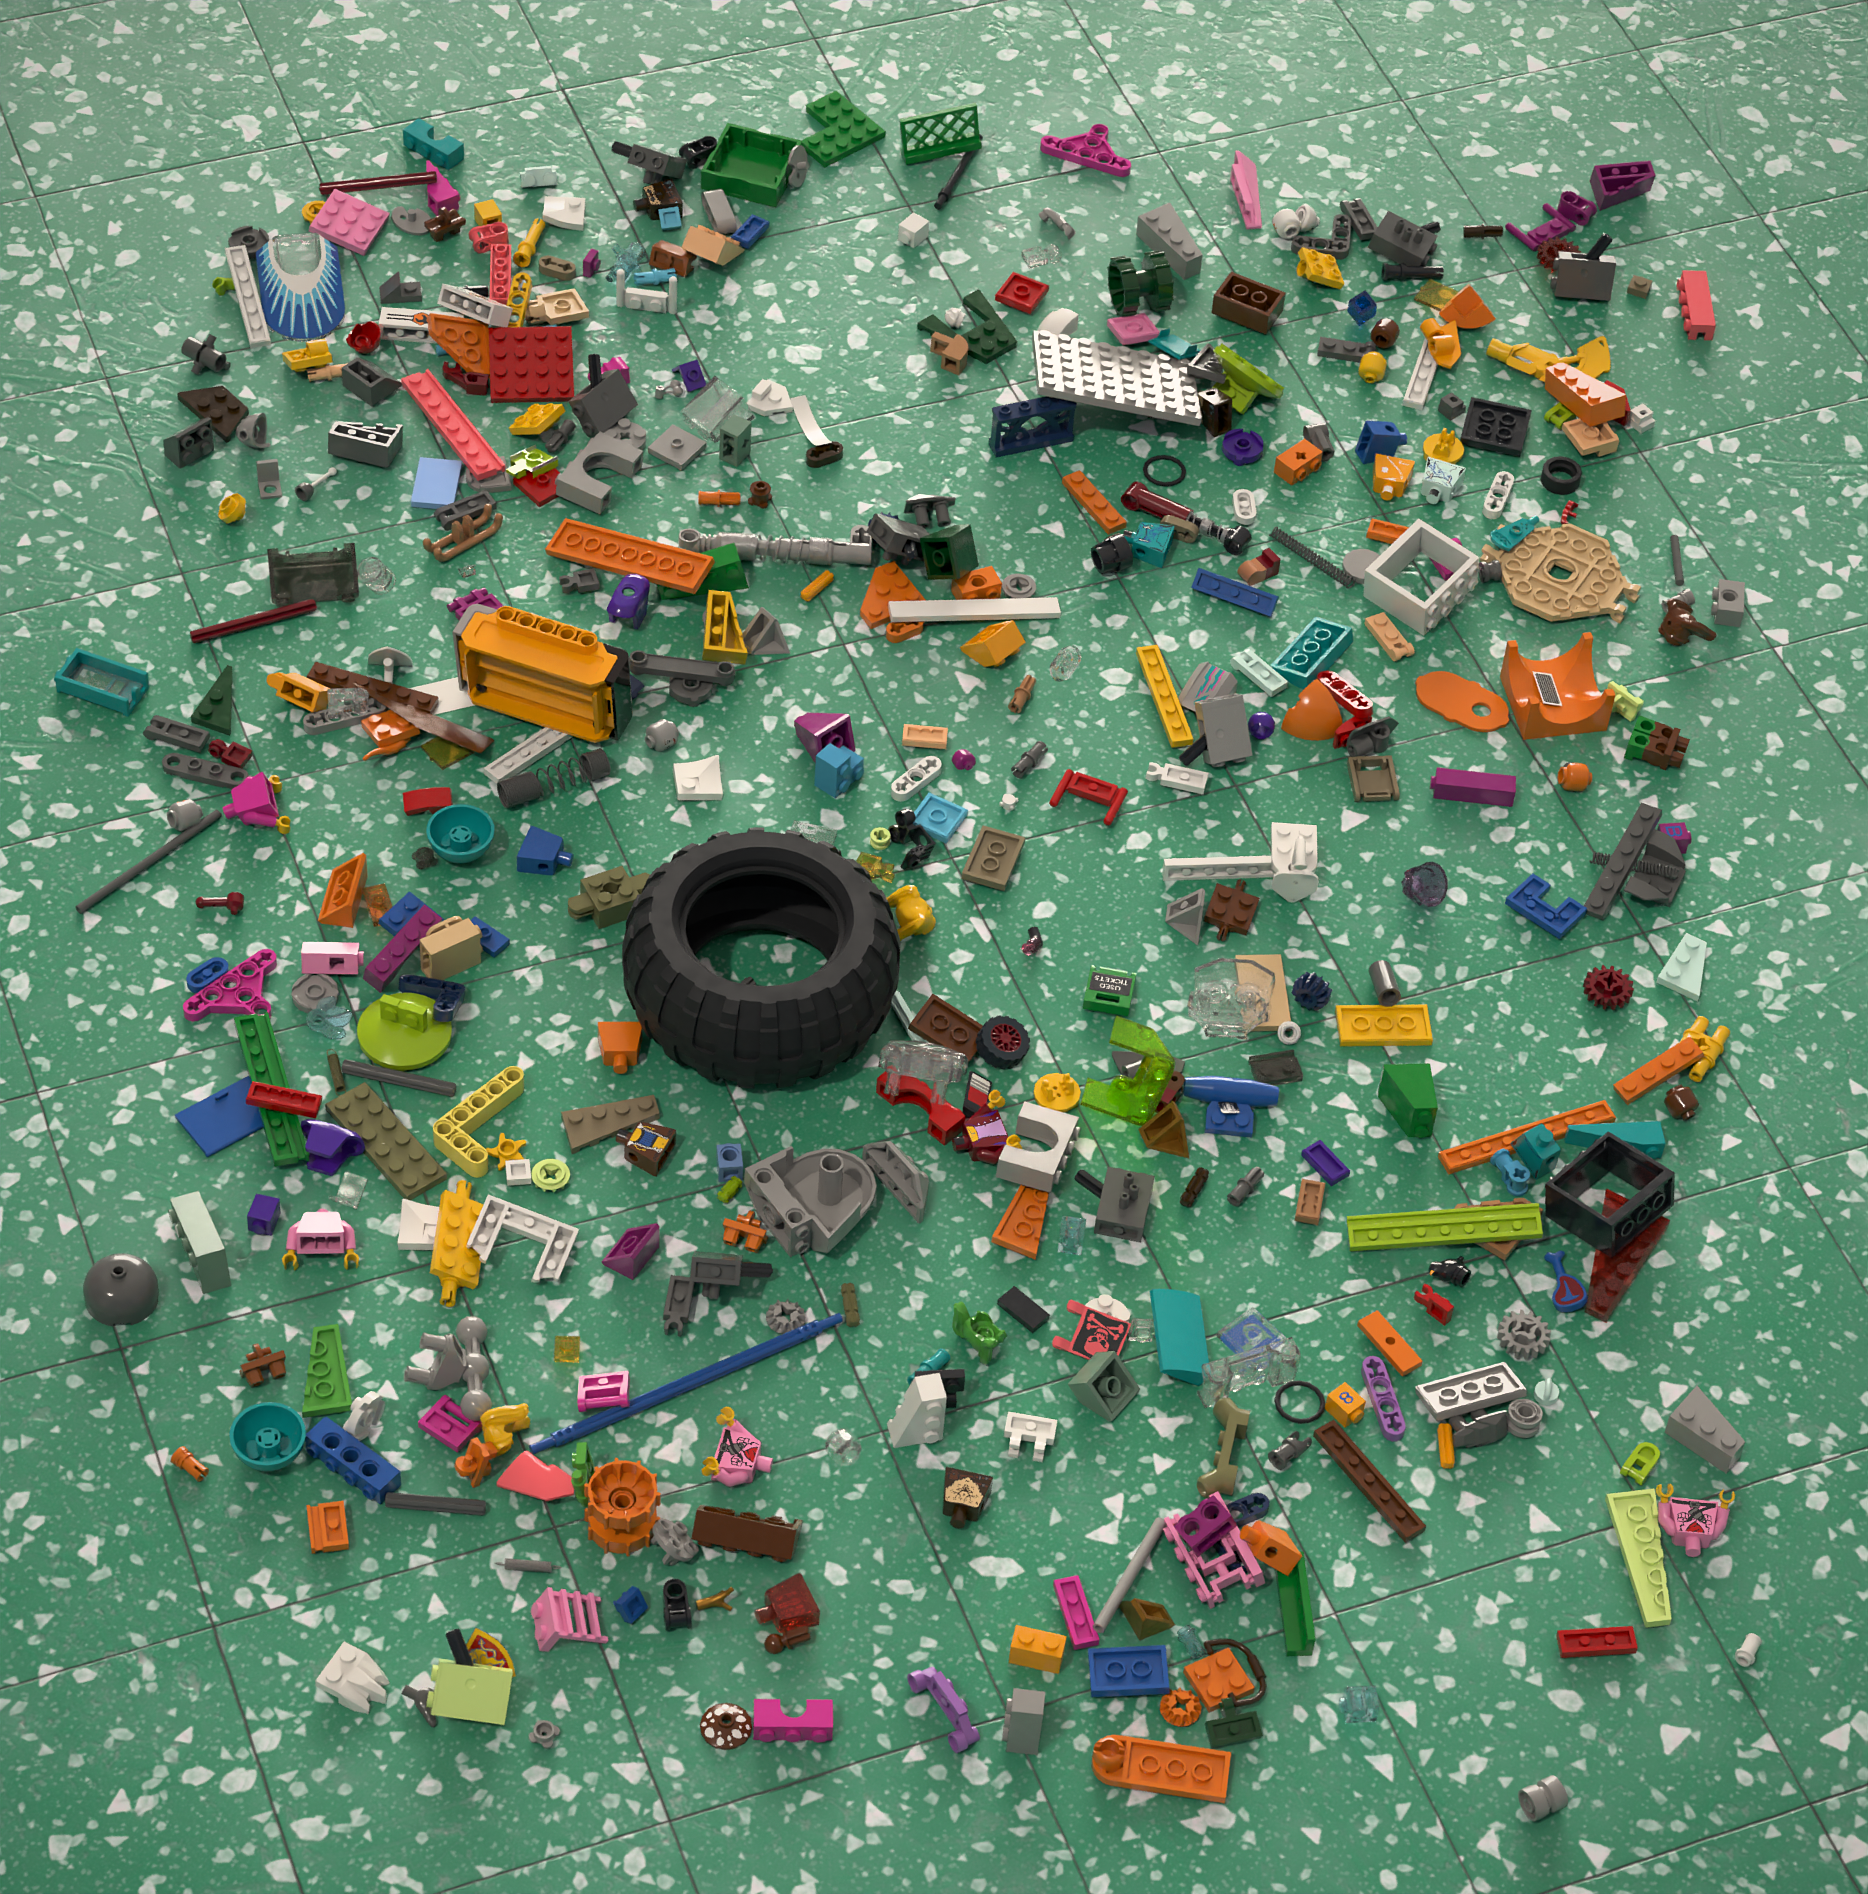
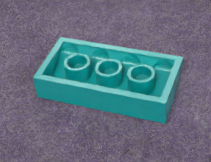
[1270,617,1353,689]
[1150,1289,1211,1386]

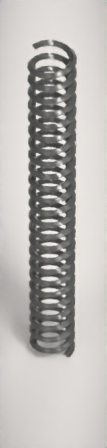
[1269,526,1356,588]

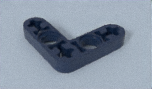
[398,974,465,1022]
[1213,1493,1270,1574]

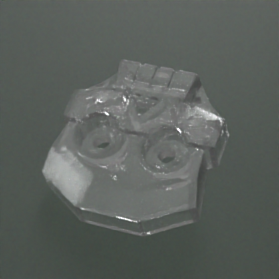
[1187,958,1275,1039]
[878,1041,968,1104]

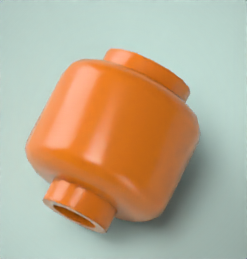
[1557,762,1592,792]

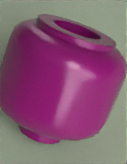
[952,749,976,770]

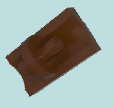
[424,207,466,242]

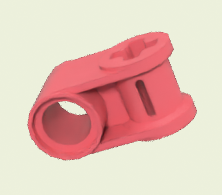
[468,222,509,253]

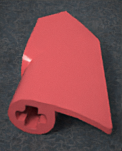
[497,1451,574,1501]

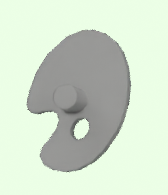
[788,145,809,188]
[392,206,431,236]

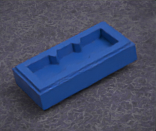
[731,214,769,249]
[471,916,510,958]

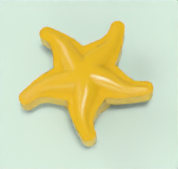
[486,1133,526,1171]

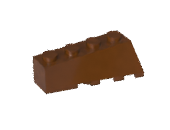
[691,1505,803,1562]

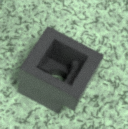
[1438,392,1466,421]

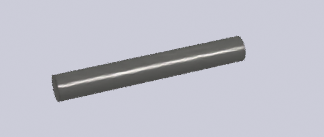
[1670,535,1684,586]

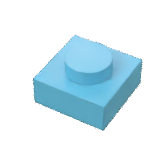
[658,206,682,231]

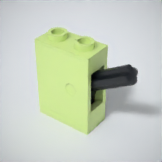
[426,1628,513,1725]

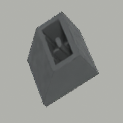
[342,357,402,406]
[163,417,214,469]

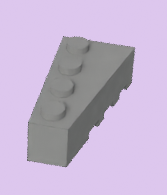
[1136,202,1202,280]

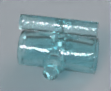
[606,242,646,283]

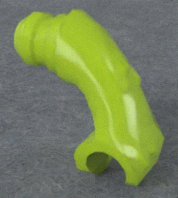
[212,277,235,295]

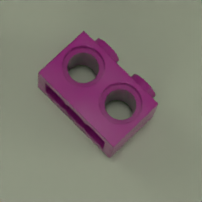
[1174,1495,1237,1557]

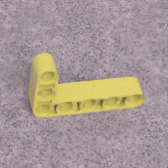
[433,1066,524,1178]

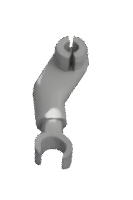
[1038,207,1075,239]

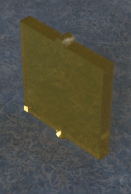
[1414,279,1458,311]
[421,736,474,770]

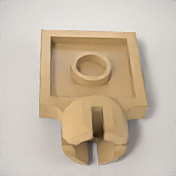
[525,288,589,325]

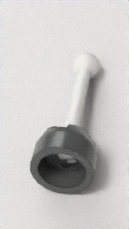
[295,467,337,501]

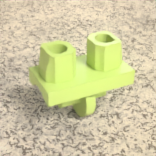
[1607,681,1644,722]

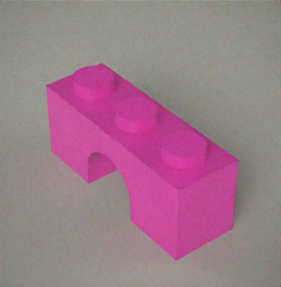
[753,1699,833,1743]

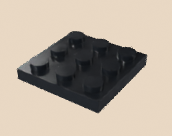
[1460,397,1532,457]

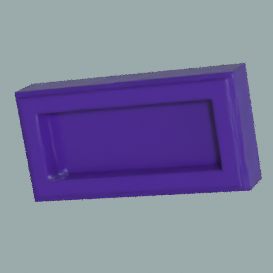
[1301,1140,1350,1186]

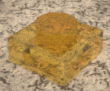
[554,1336,580,1362]

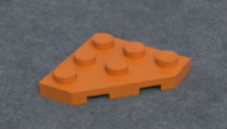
[427,313,490,379]
[860,561,926,629]

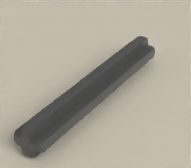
[385,1492,486,1515]

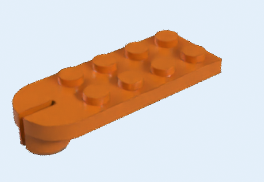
[1091,1735,1231,1803]

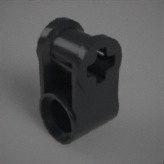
[679,136,717,169]
[663,1579,692,1631]

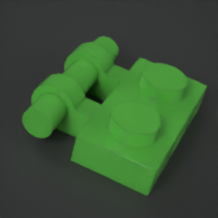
[571,1442,595,1507]

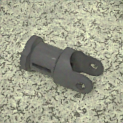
[1268,1431,1312,1470]

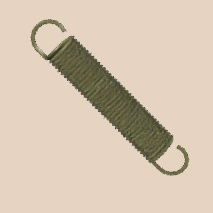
[327,1049,346,1096]

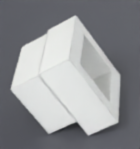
[1627,404,1655,434]

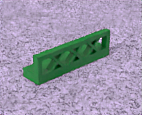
[1275,1551,1316,1656]

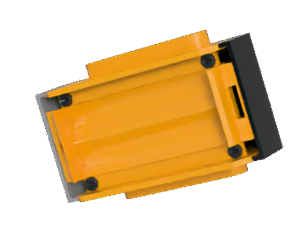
[453,604,633,743]

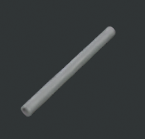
[1093,1517,1166,1633]

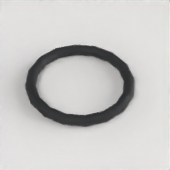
[1143,455,1186,486]
[1274,1380,1326,1424]

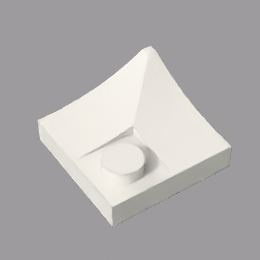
[543,196,585,231]
[673,755,723,800]
[398,1199,439,1250]

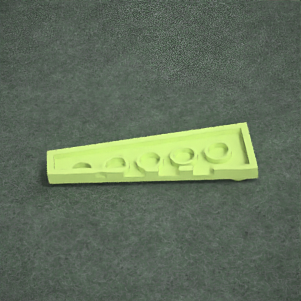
[1605,1489,1672,1628]

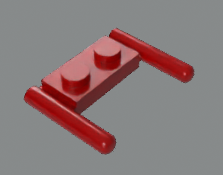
[1049,769,1128,826]

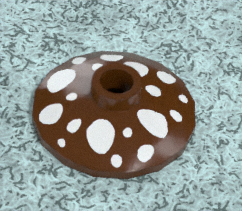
[700,1703,752,1750]

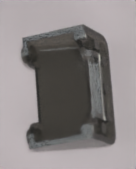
[267,543,359,607]

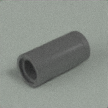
[1369,960,1401,1007]

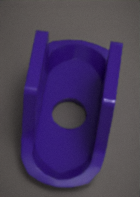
[606,574,650,630]
[301,1119,365,1176]

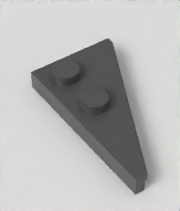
[1186,343,1226,384]

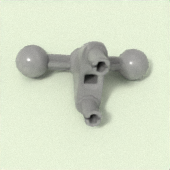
[404,1316,492,1421]

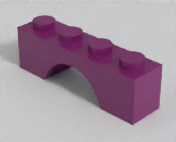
[363,904,442,993]

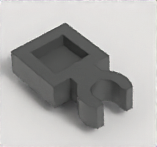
[559,568,599,593]

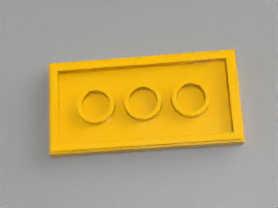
[1335,1004,1433,1046]

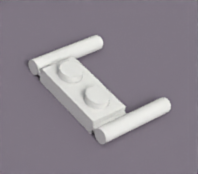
[616,269,677,314]

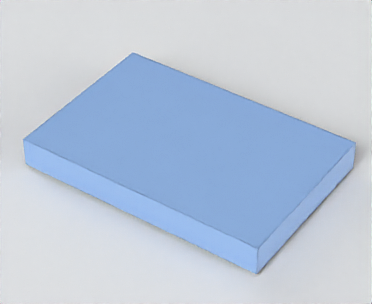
[411,457,462,509]

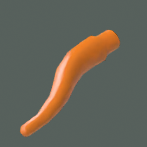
[363,738,411,761]

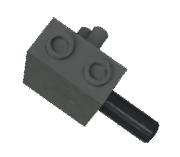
[611,141,687,184]

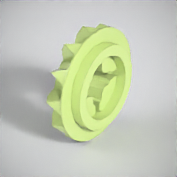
[531,1159,570,1192]

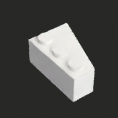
[887,1373,947,1448]

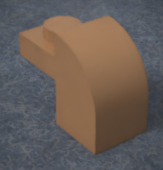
[930,332,968,375]

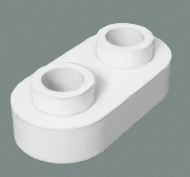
[1232,489,1256,525]

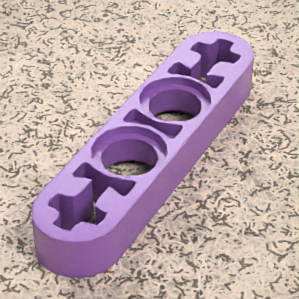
[1361,1356,1406,1441]

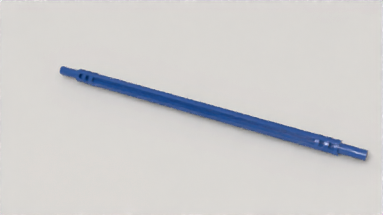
[529,1313,843,1455]

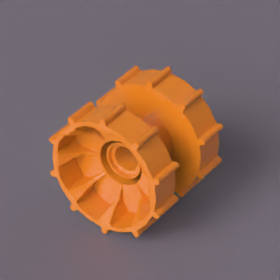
[584,1458,661,1557]

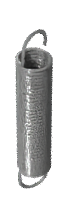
[495,1558,561,1573]

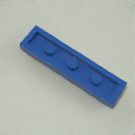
[1191,568,1279,617]

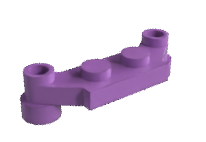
[907,1666,980,1753]

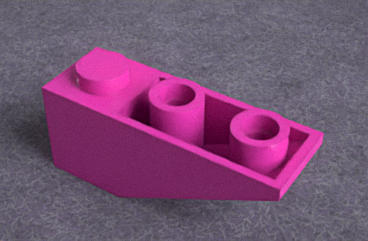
[426,160,460,216]

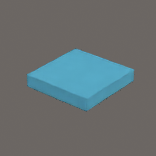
[913,793,968,844]

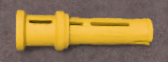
[513,218,546,267]

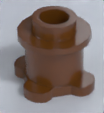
[748,481,772,509]

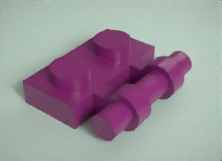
[447,587,503,621]

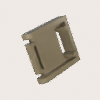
[1347,755,1400,802]

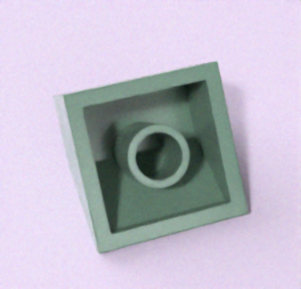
[1068,1351,1140,1421]

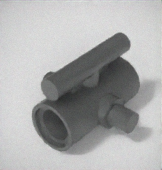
[181,334,231,375]

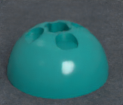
[426,804,495,863]
[230,1402,306,1472]

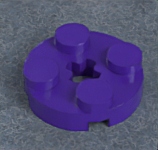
[1222,429,1263,466]

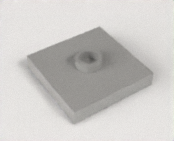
[648,425,707,471]

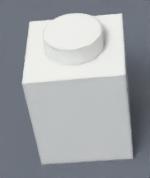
[898,212,929,248]

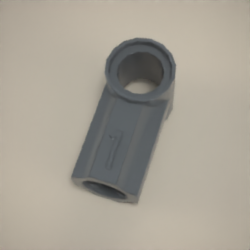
[1303,423,1335,462]

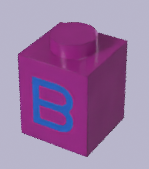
[1657,822,1692,854]

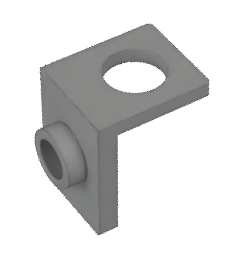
[256,459,282,499]

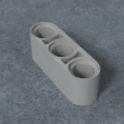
[701,189,737,235]

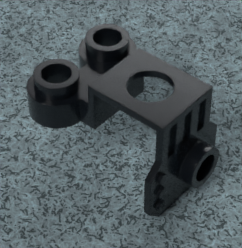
[888,809,936,870]

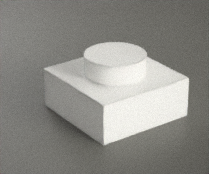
[505,1159,531,1186]

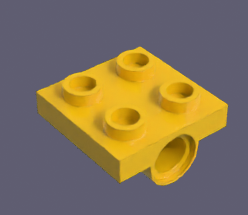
[1296,247,1345,289]
[282,339,333,372]
[509,403,566,435]

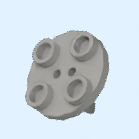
[651,1518,699,1566]

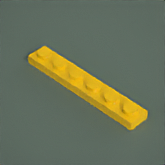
[1136,645,1193,748]

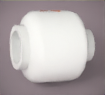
[1272,209,1301,239]

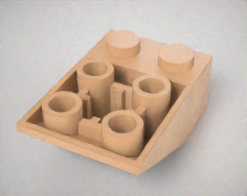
[681,224,745,266]

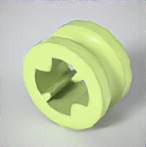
[870,827,890,850]

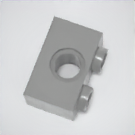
[1711,579,1745,627]

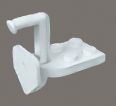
[1271,822,1319,903]

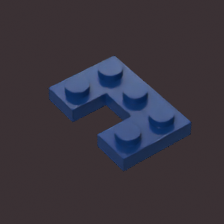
[1505,873,1587,939]

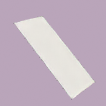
[410,677,475,715]

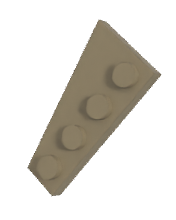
[561,1095,660,1154]

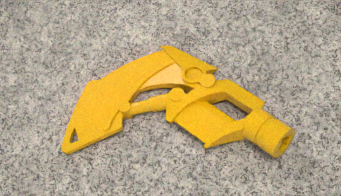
[1486,336,1610,382]

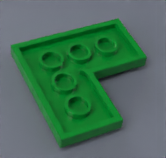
[802,91,886,168]

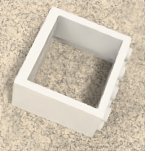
[1363,519,1480,636]

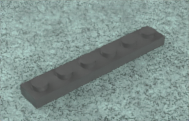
[1584,803,1663,921]

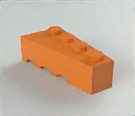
[1545,363,1626,427]

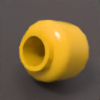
[1358,352,1387,383]

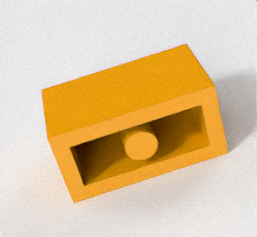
[1008,1625,1067,1674]

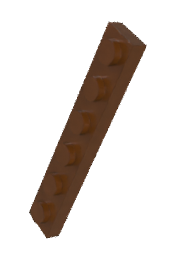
[307,662,439,714]
[1313,1420,1426,1543]

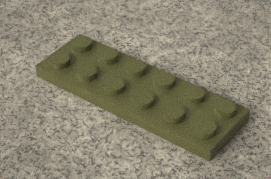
[325,1082,447,1200]

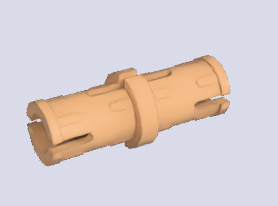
[307,363,347,382]

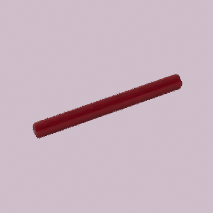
[319,171,437,195]
[190,599,317,643]

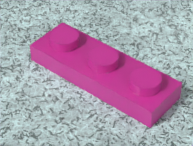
[1053,1575,1100,1650]

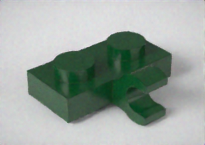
[1205,1697,1263,1749]

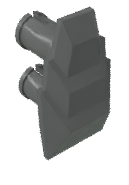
[904,494,956,529]
[1449,1408,1507,1448]

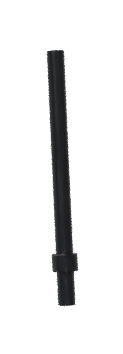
[934,134,983,210]

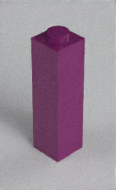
[1430,767,1516,807]

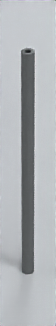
[75,809,221,914]

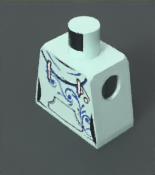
[1421,457,1466,504]

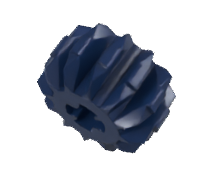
[1291,972,1332,1011]

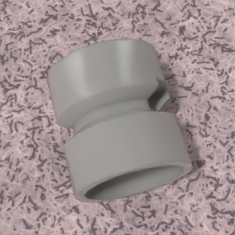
[1518,1775,1568,1821]

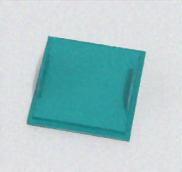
[1148,328,1201,360]

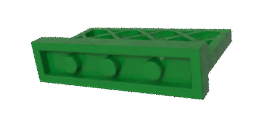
[900,102,982,165]

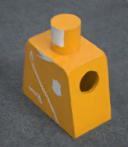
[1373,454,1415,501]

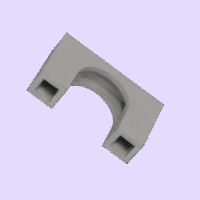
[555,431,643,514]
[996,1102,1081,1193]

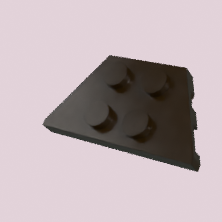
[177,386,249,443]

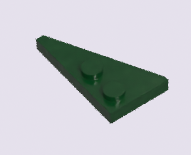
[191,665,233,736]

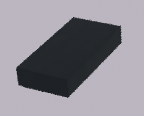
[997,1286,1050,1333]

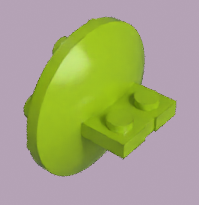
[1212,343,1284,414]
[357,993,452,1071]

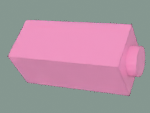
[301,942,364,974]

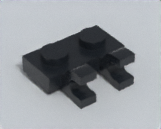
[914,1369,965,1408]

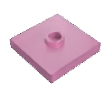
[1107,313,1160,345]

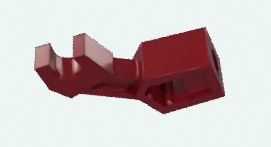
[442,362,489,396]

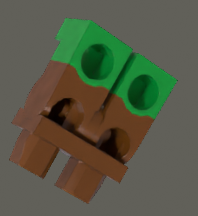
[1624,715,1690,770]

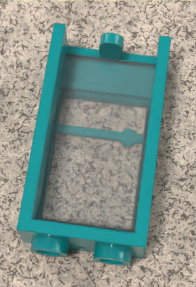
[54,648,149,717]

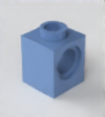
[716,1143,743,1182]

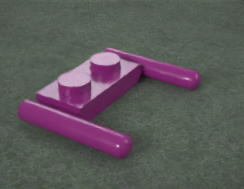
[1505,203,1576,252]

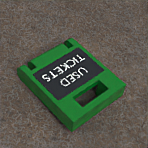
[1083,965,1137,1016]

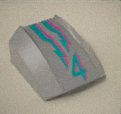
[1178,662,1238,712]

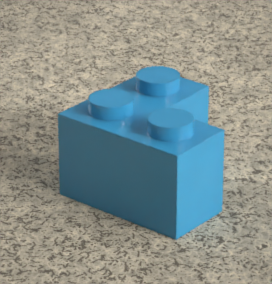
[814,743,864,798]

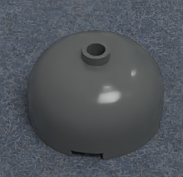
[83,1253,159,1327]

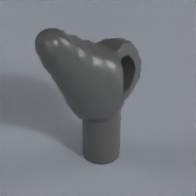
[401,1685,436,1727]

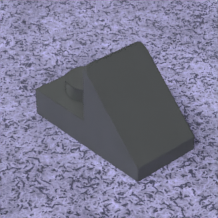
[379,271,422,304]

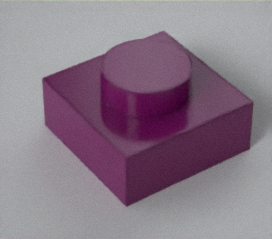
[583,248,601,278]

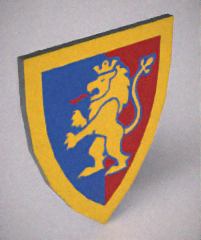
[466,1627,516,1677]

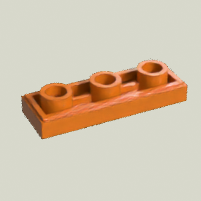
[1357,1310,1423,1377]

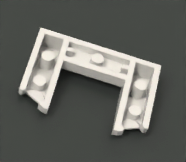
[466,1194,579,1283]

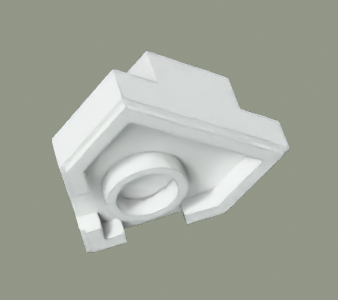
[746,379,793,416]

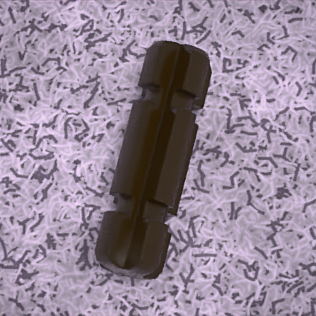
[1180,1167,1209,1208]

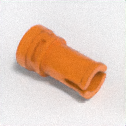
[171,1446,209,1482]

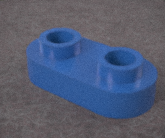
[186,957,229,993]

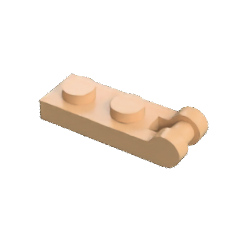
[1364,612,1415,661]

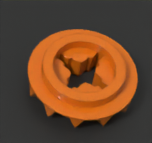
[1160,1687,1202,1726]

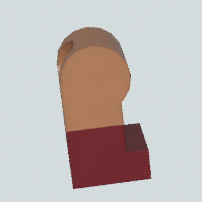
[1237,548,1281,586]

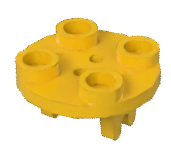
[1423,428,1464,465]
[1033,1073,1081,1112]

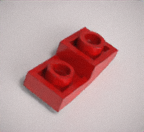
[1333,716,1372,749]
[403,787,453,816]

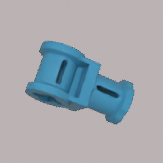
[1490,1148,1530,1197]

